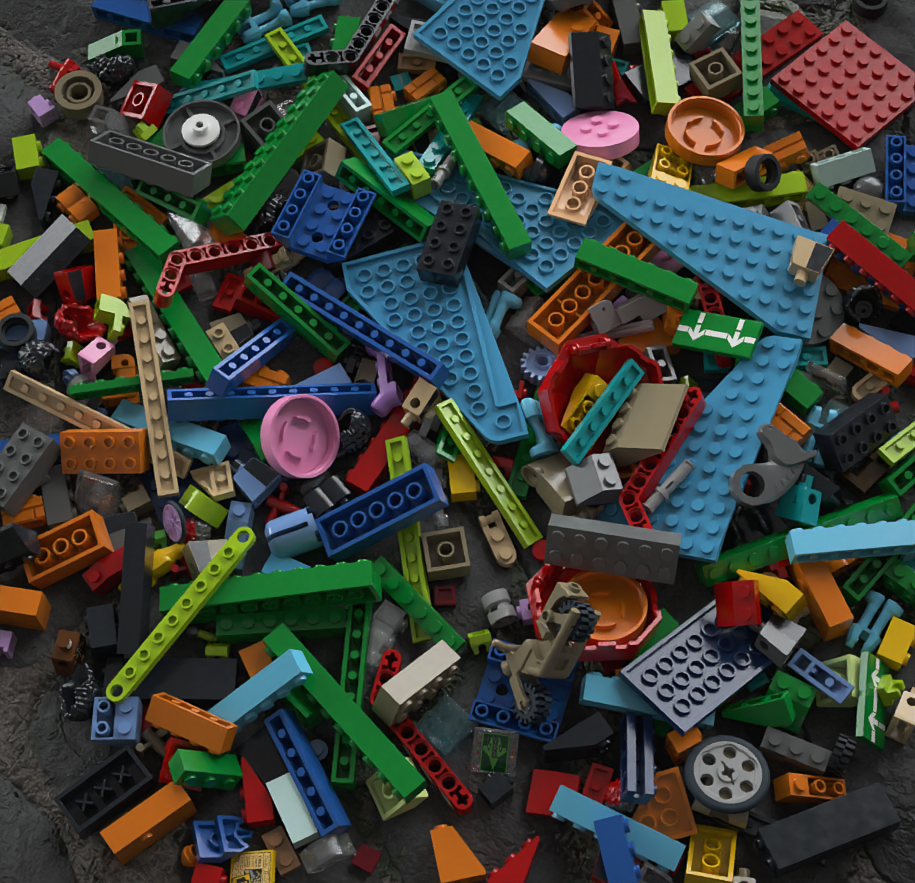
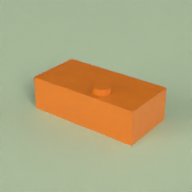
[527,9,597,75]
[23,510,114,590]
[787,561,854,642]
[0,585,52,631]
[100,781,197,865]

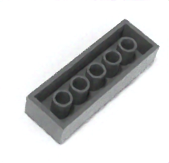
[87,130,213,197]
[544,513,682,585]

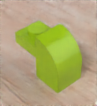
[93,293,131,343]
[179,484,229,529]

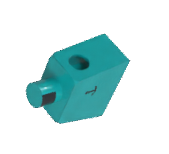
[774,473,822,526]

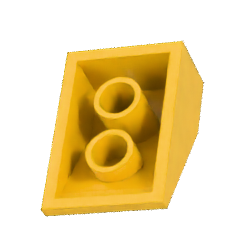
[684,824,737,883]

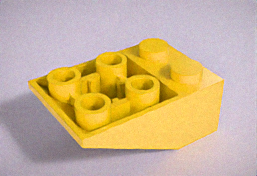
[647,143,693,190]
[560,373,619,450]
[736,569,807,622]

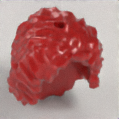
[54,303,107,344]

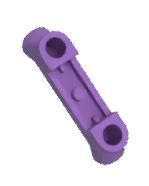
[365,345,404,417]

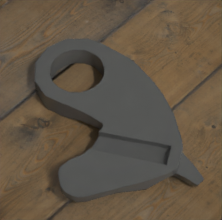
[728,423,818,508]

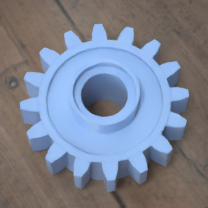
[520,346,557,386]

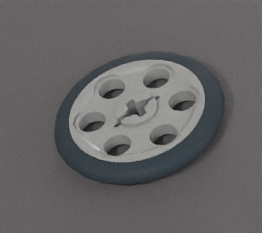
[684,735,770,814]

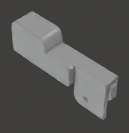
[588,294,667,334]

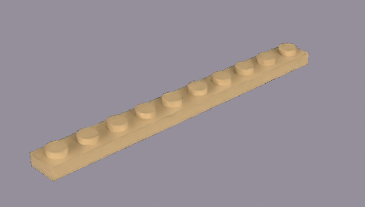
[128,300,180,498]
[3,370,194,479]

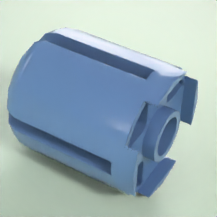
[264,507,324,558]

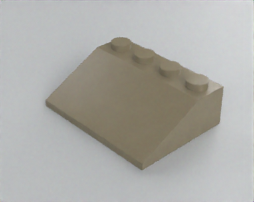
[603,383,688,467]

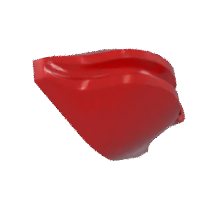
[612,61,638,106]

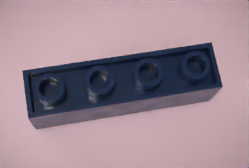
[620,711,657,805]

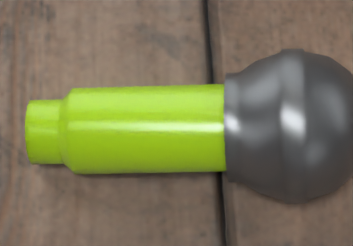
[186,624,217,642]

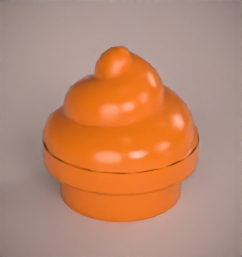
[181,844,197,867]

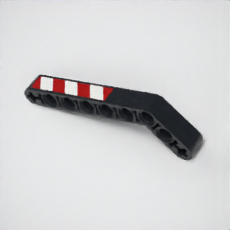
[303,0,400,77]

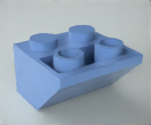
[91,697,143,748]

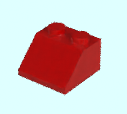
[119,80,173,129]
[714,580,762,627]

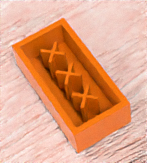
[59,428,150,474]

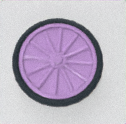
[161,501,187,544]

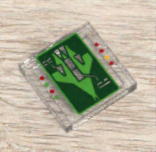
[470,727,520,777]

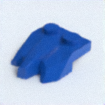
[191,815,254,863]

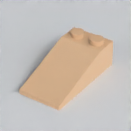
[547,151,612,227]

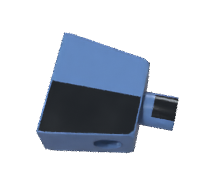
[230,458,283,509]

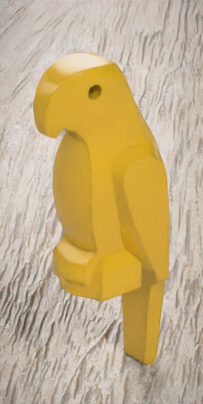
[118,542,186,591]

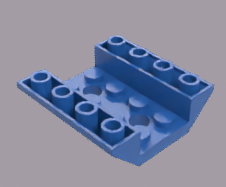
[885,135,915,216]
[271,169,377,264]
[468,638,578,743]

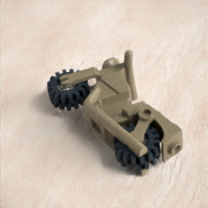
[491,582,602,724]

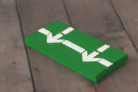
[672,309,764,361]
[855,651,889,751]

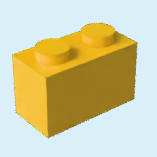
[448,454,480,502]
[875,616,915,671]

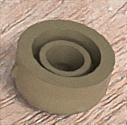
[54,70,105,120]

